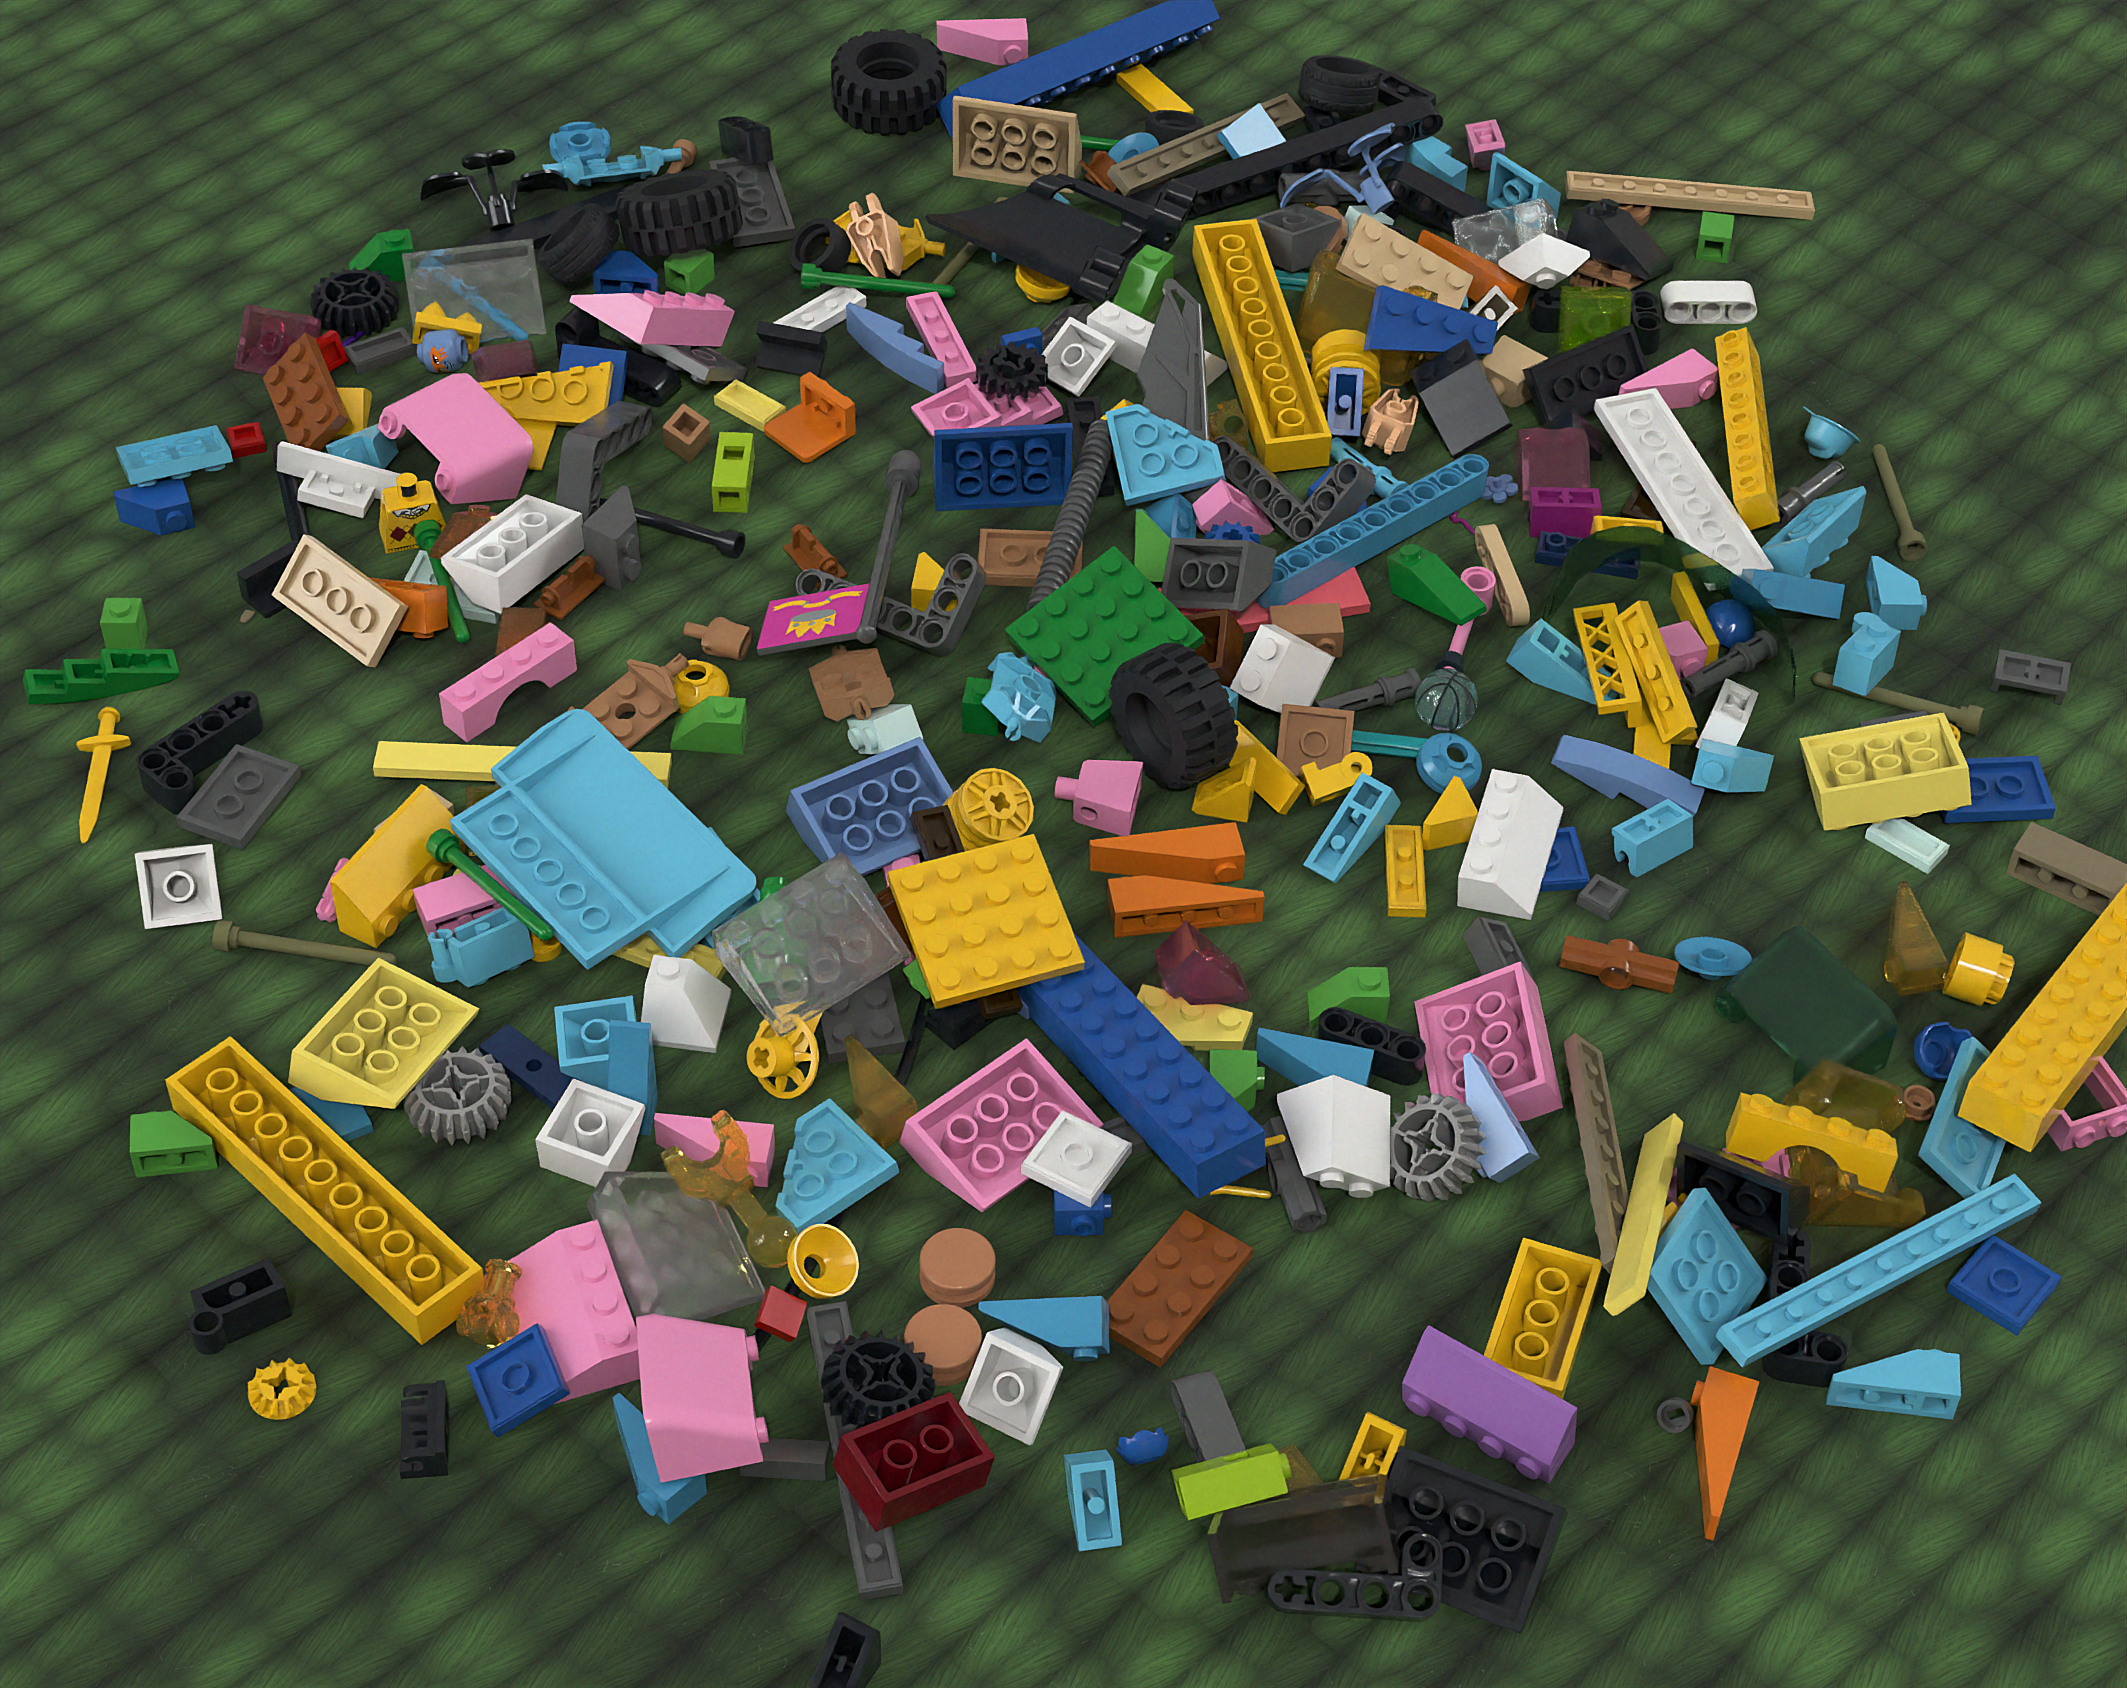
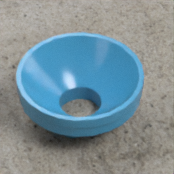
[1416,733,1482,794]

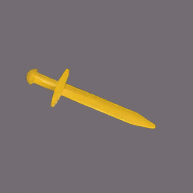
[76,707,131,843]

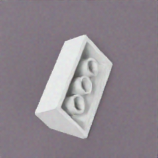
[1087,301,1229,386]
[441,494,584,613]
[1457,769,1563,920]

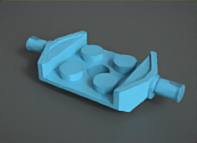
[542,146,682,186]
[981,652,1057,743]

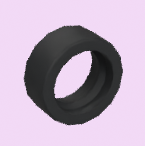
[1145,110,1204,146]
[789,217,851,273]

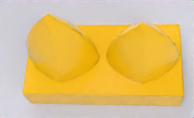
[412,301,482,355]

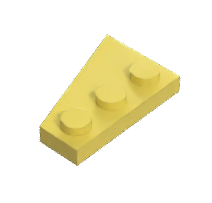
[1137,984,1253,1051]

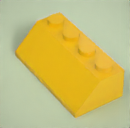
[330,784,466,949]
[1484,1238,1602,1400]

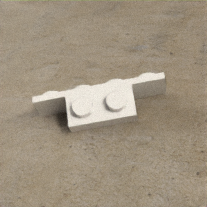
[277,441,401,518]

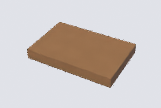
[978,529,1083,587]

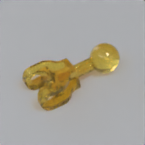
[660,1110,798,1268]

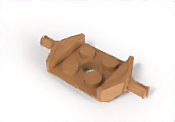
[809,645,894,722]
[568,653,689,750]

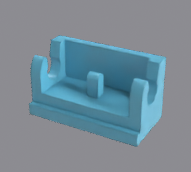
[1612,799,1693,878]

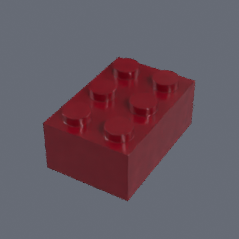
[833,1392,995,1532]

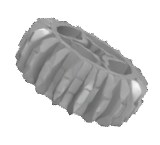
[403,1046,511,1145]
[1390,1093,1487,1202]

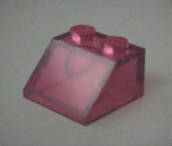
[234,304,322,375]
[1514,427,1590,500]
[1154,920,1251,1005]

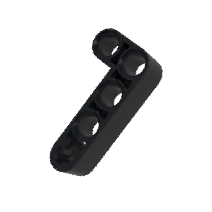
[1381,161,1501,247]
[1530,289,1662,355]
[555,306,681,407]
[137,691,263,815]
[1762,1229,1849,1388]
[1266,1533,1443,1622]

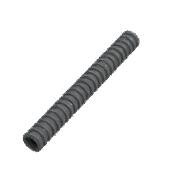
[1027,419,1113,612]

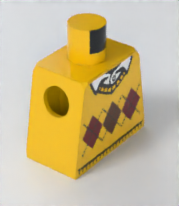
[379,473,451,554]

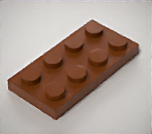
[263,333,350,452]
[1107,1210,1253,1368]

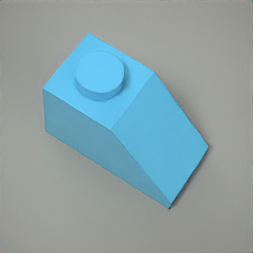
[1865,556,1927,630]
[1691,738,1774,792]
[1064,1449,1122,1551]

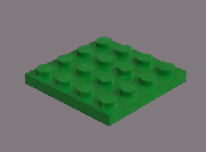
[1004,546,1205,728]

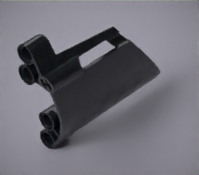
[925,173,1198,305]

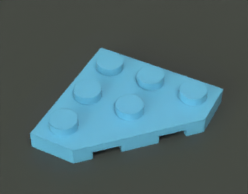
[1105,404,1226,506]
[775,1098,900,1235]

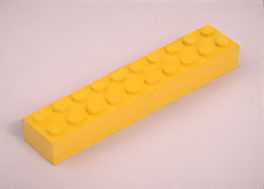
[1192,219,1332,472]
[1957,883,2127,1153]
[165,1036,487,1345]

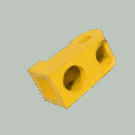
[1299,752,1373,807]

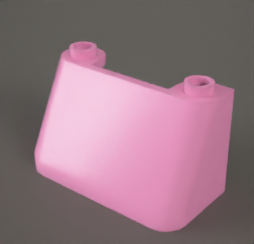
[377,373,533,504]
[636,1313,769,1483]

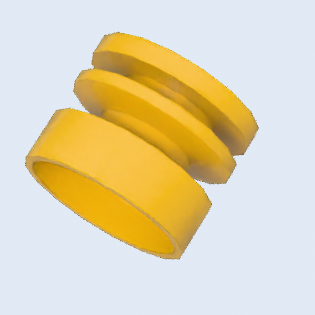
[1311,329,1381,416]
[942,768,1034,851]

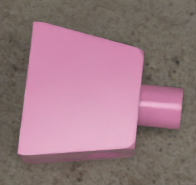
[1055,760,1143,836]

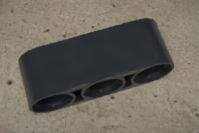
[718,116,774,164]
[1317,1007,1426,1086]

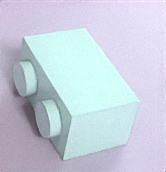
[847,704,923,754]

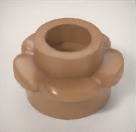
[1897,1085,1937,1122]

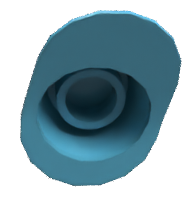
[1803,406,1860,459]

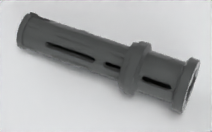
[1771,461,1847,529]
[1680,629,1778,699]
[1313,668,1423,712]

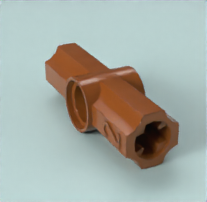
[1559,935,1679,994]

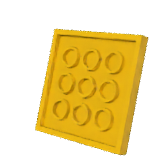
[887,834,1085,1009]

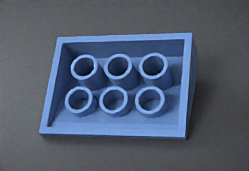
[786,737,953,885]

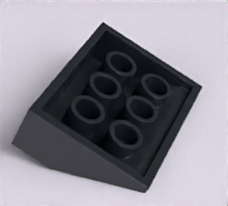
[1355,1446,1568,1634]

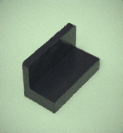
[756,321,828,378]
[237,540,299,618]

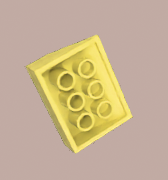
[1799,712,1972,831]
[288,958,479,1109]

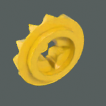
[248,1357,317,1420]

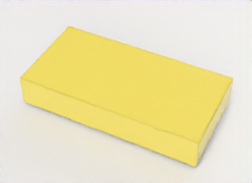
[714,379,786,432]

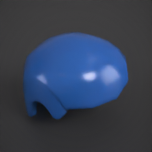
[1705,599,1756,649]
[1913,1022,1973,1082]

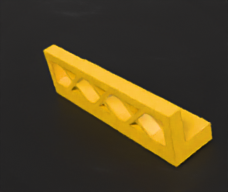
[1614,601,1699,745]
[1573,602,1642,728]

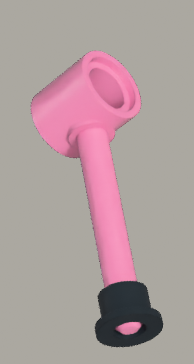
[1435,566,1496,681]

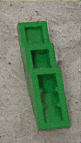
[23,649,179,704]

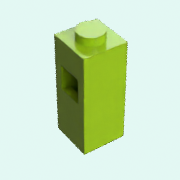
[712,432,755,513]
[1171,1443,1292,1520]

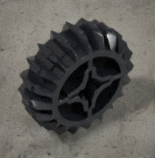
[310,267,400,338]
[820,1330,936,1429]

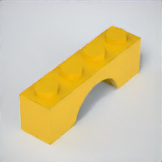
[1726,1092,1898,1198]

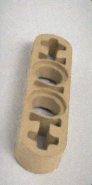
[1475,524,1530,627]

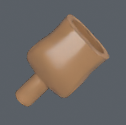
[684,617,753,661]

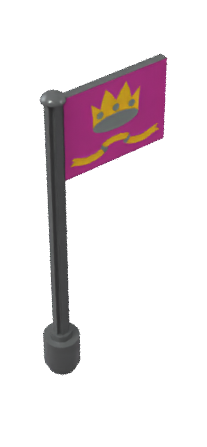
[757,450,922,656]

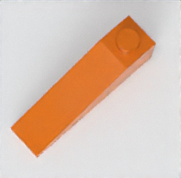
[1417,230,1532,315]
[369,577,448,638]
[1089,822,1245,884]
[1107,875,1265,938]
[1690,1366,1759,1541]

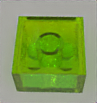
[1558,286,1632,353]

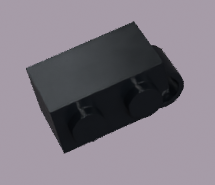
[189,1257,292,1355]

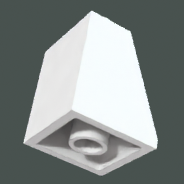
[1277,1075,1390,1198]

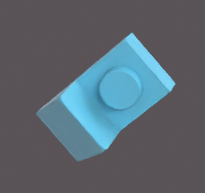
[326,424,398,469]

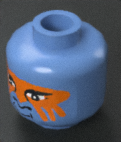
[417,329,468,374]

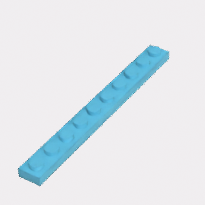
[1716,1174,2042,1367]

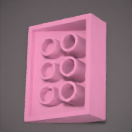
[569,290,735,347]
[1414,961,1563,1121]
[899,1038,1104,1213]
[484,1219,640,1404]

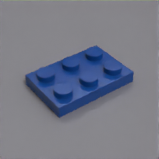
[1941,756,2056,823]

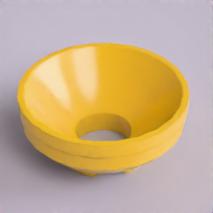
[1015,263,1071,303]
[673,660,729,714]
[787,1224,859,1299]

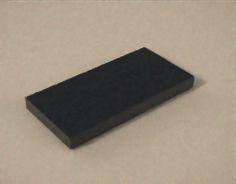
[1522,324,1649,426]

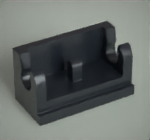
[925,998,1001,1050]
[399,1380,449,1479]

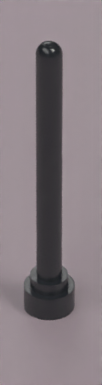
[599,498,746,559]

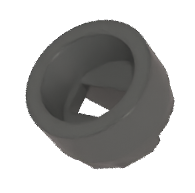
[1657,1397,1694,1433]

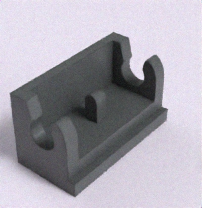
[1989,649,2071,705]

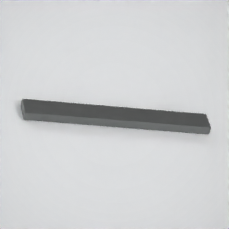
[805,1301,903,1601]

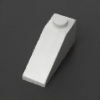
[1695,678,1758,749]

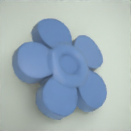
[1481,474,1518,503]

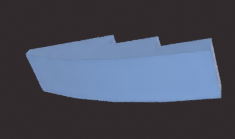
[846,302,944,394]
[1551,735,1705,816]

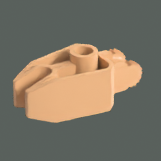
[846,193,903,278]
[1361,389,1419,455]

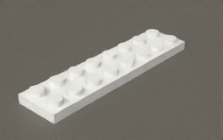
[1594,388,1774,591]

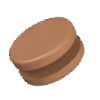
[919,1228,996,1308]
[904,1304,982,1386]

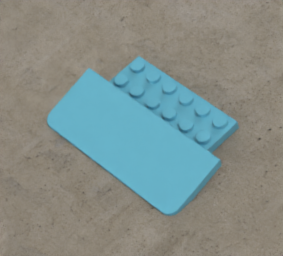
[450,709,756,970]

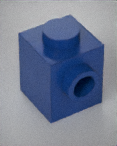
[1053,1190,1111,1237]

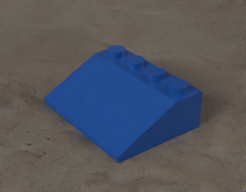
[932,423,1073,511]

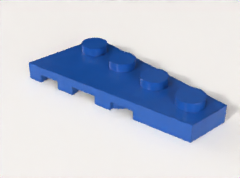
[1363,285,1498,356]

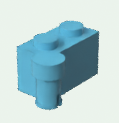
[1832,612,1901,696]
[428,907,534,988]

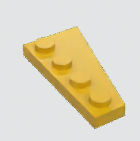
[479,361,614,427]

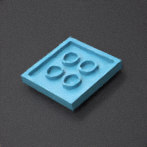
[116,425,233,487]
[1647,1188,1768,1365]

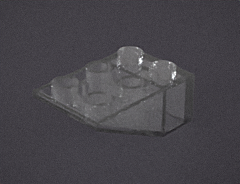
[1452,198,1558,265]

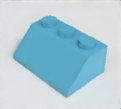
[1761,486,1866,578]

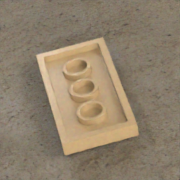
[1336,213,1474,310]
[272,534,408,668]

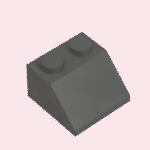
[1251,203,1340,273]
[582,485,642,591]

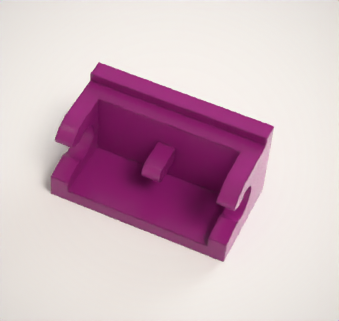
[1528,487,1602,538]

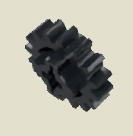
[976,341,1048,400]

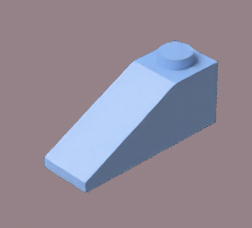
[1463,1052,1540,1183]

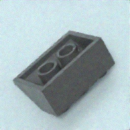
[1161,538,1277,612]

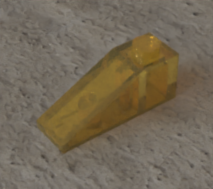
[1884,881,1949,997]
[845,1034,919,1149]

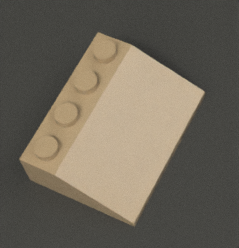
[953,96,1082,194]

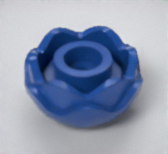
[1116,1427,1169,1466]

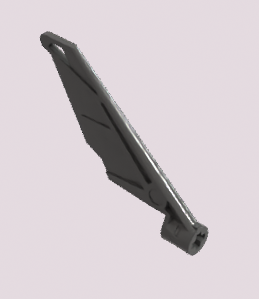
[1136,278,1215,504]

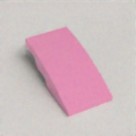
[911,378,1063,439]

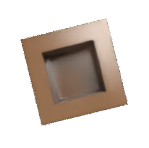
[662,403,710,463]

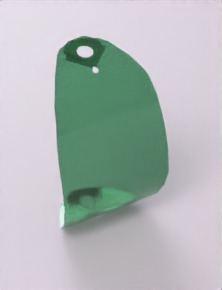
[1542,526,1797,702]

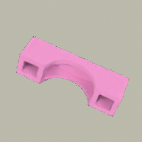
[439,622,577,742]

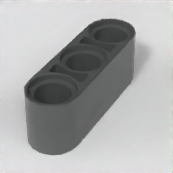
[1170,1370,1246,1463]

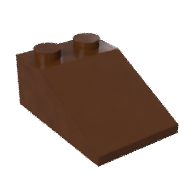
[1185,608,1244,691]

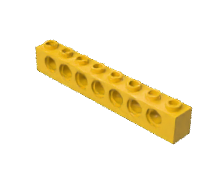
[1715,327,1780,531]

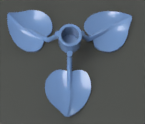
[1280,123,1405,214]

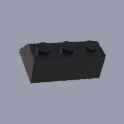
[1677,1141,1811,1246]

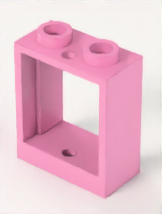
[2047,1056,2127,1152]

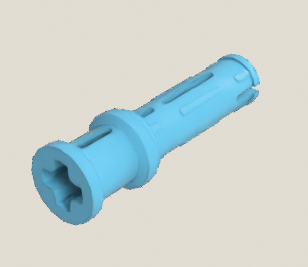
[1330,437,1409,499]

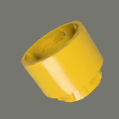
[1943,932,2014,1007]

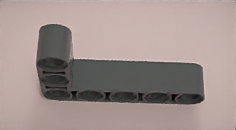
[556,401,653,523]
[1211,436,1376,543]
[795,553,986,657]

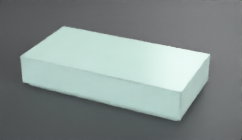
[1865,817,1950,874]

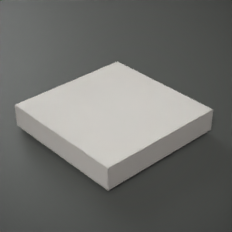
[1021,1110,1132,1208]

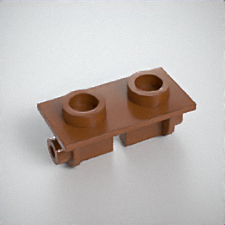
[1079,151,1124,196]
[783,524,848,589]
[533,555,605,620]

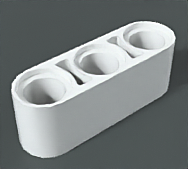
[1660,281,1757,324]

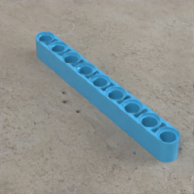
[1256,454,1489,609]

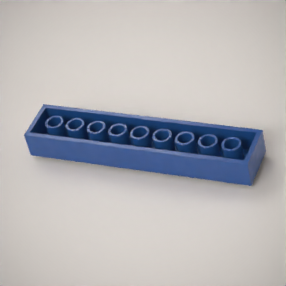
[936,0,1221,138]
[1017,932,1266,1199]

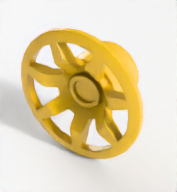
[747,1013,819,1099]

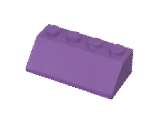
[1402,1325,1577,1484]

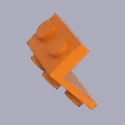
[764,372,856,463]

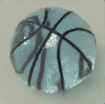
[1415,668,1478,732]

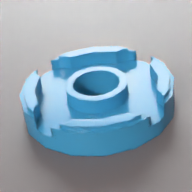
[549,122,611,166]

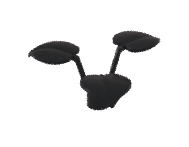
[420,149,568,231]

